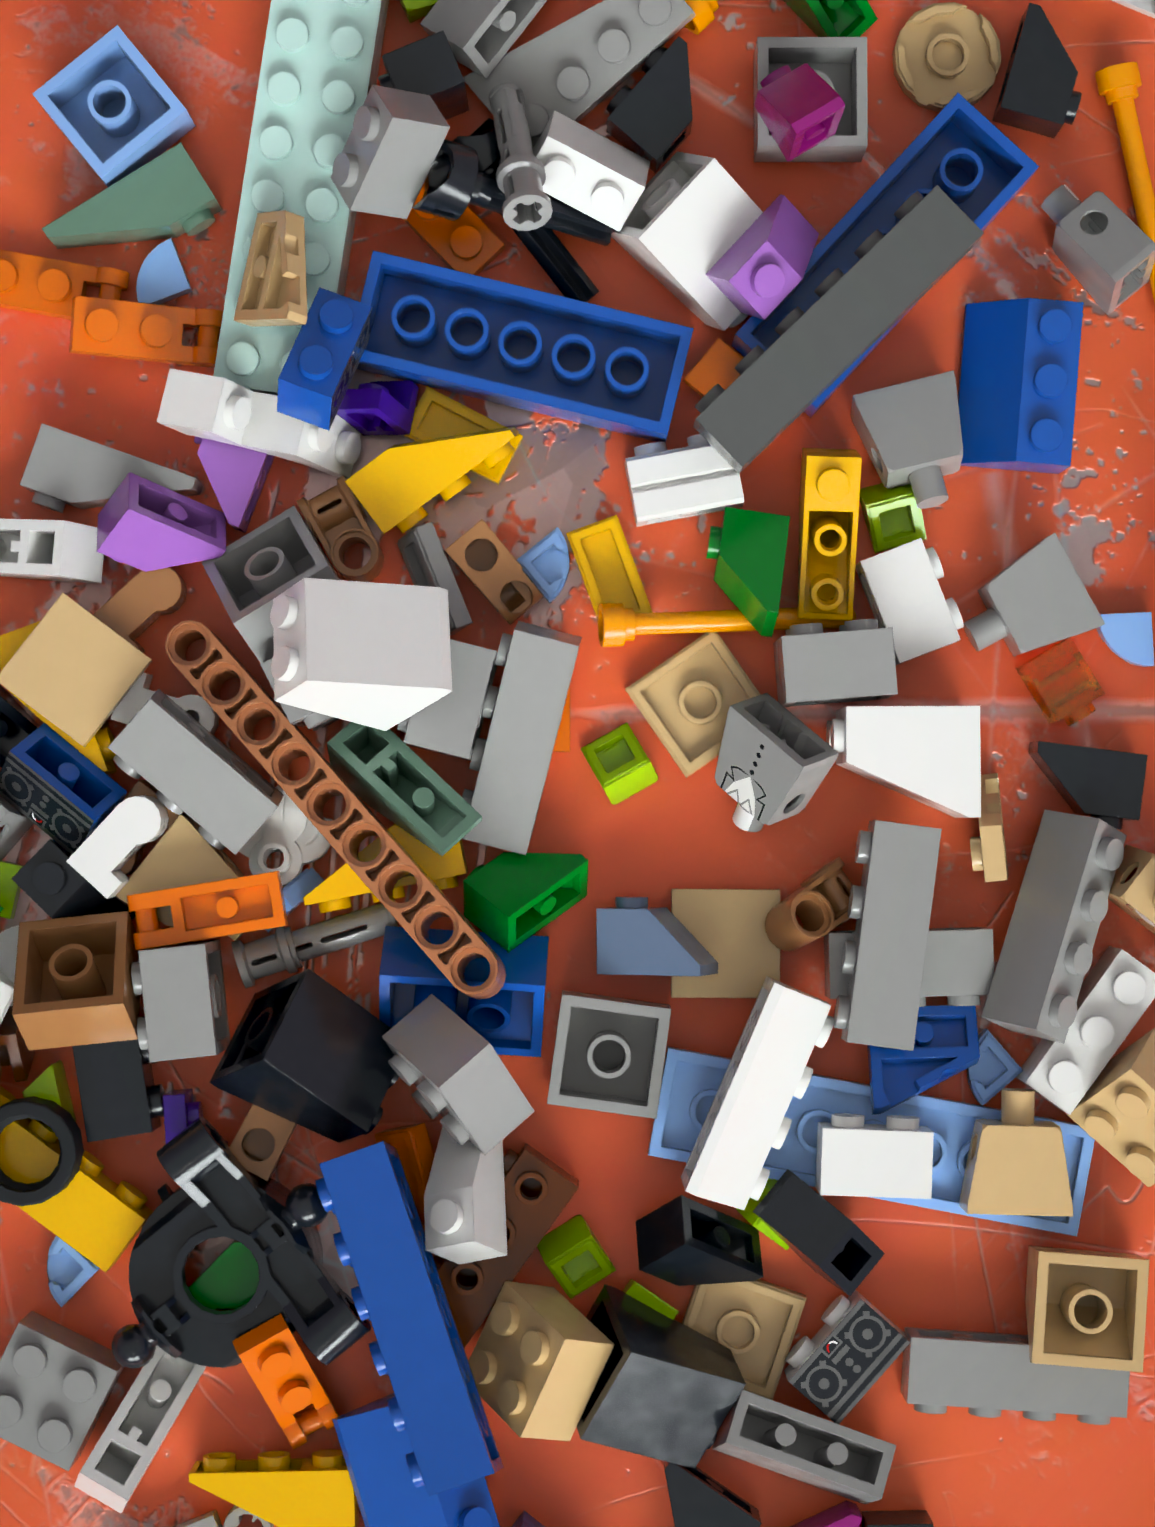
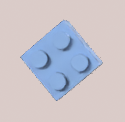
[32,25,196,187]

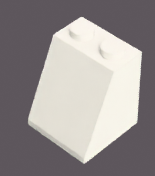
[611,152,763,331]
[270,578,452,731]
[826,706,981,818]

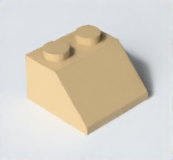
[1025,1246,1150,1372]

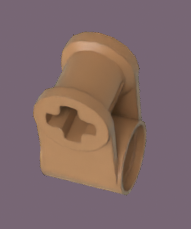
[296,475,384,582]
[765,857,853,951]

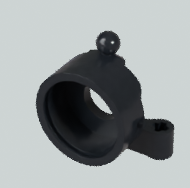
[112,1117,371,1369]

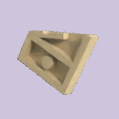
[233,210,308,327]
[970,773,1008,882]

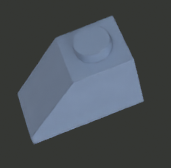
[596,897,718,976]

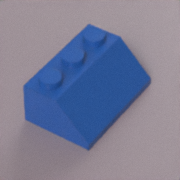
[958,298,1084,474]
[379,926,549,1057]
[332,1393,500,1527]

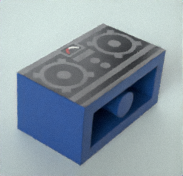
[277,287,372,431]
[0,723,127,855]

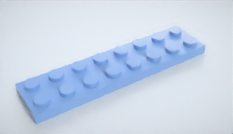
[648,1046,1095,1237]

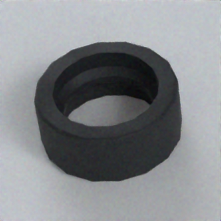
[0,1096,84,1206]

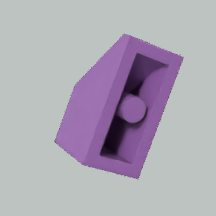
[706,194,819,320]
[194,437,275,533]
[97,472,226,572]

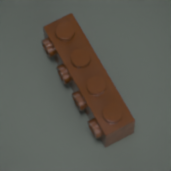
[433,1143,579,1348]

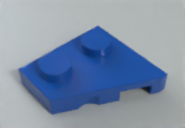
[867,1005,980,1115]

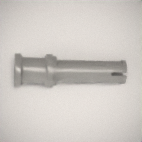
[489,83,553,231]
[231,903,398,988]

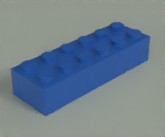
[731,93,1039,418]
[356,250,694,443]
[315,1141,504,1497]

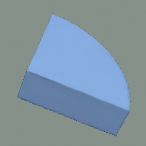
[136,238,193,305]
[517,527,570,604]
[1096,612,1154,667]
[265,867,324,932]
[967,1028,1023,1106]
[47,1236,100,1308]

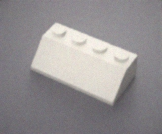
[681,976,834,1210]

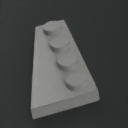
[463,0,696,149]

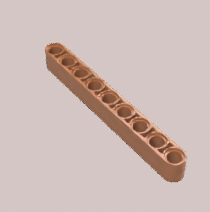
[165,620,506,1000]

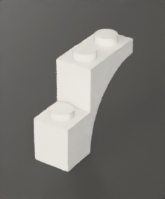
[157,368,361,478]

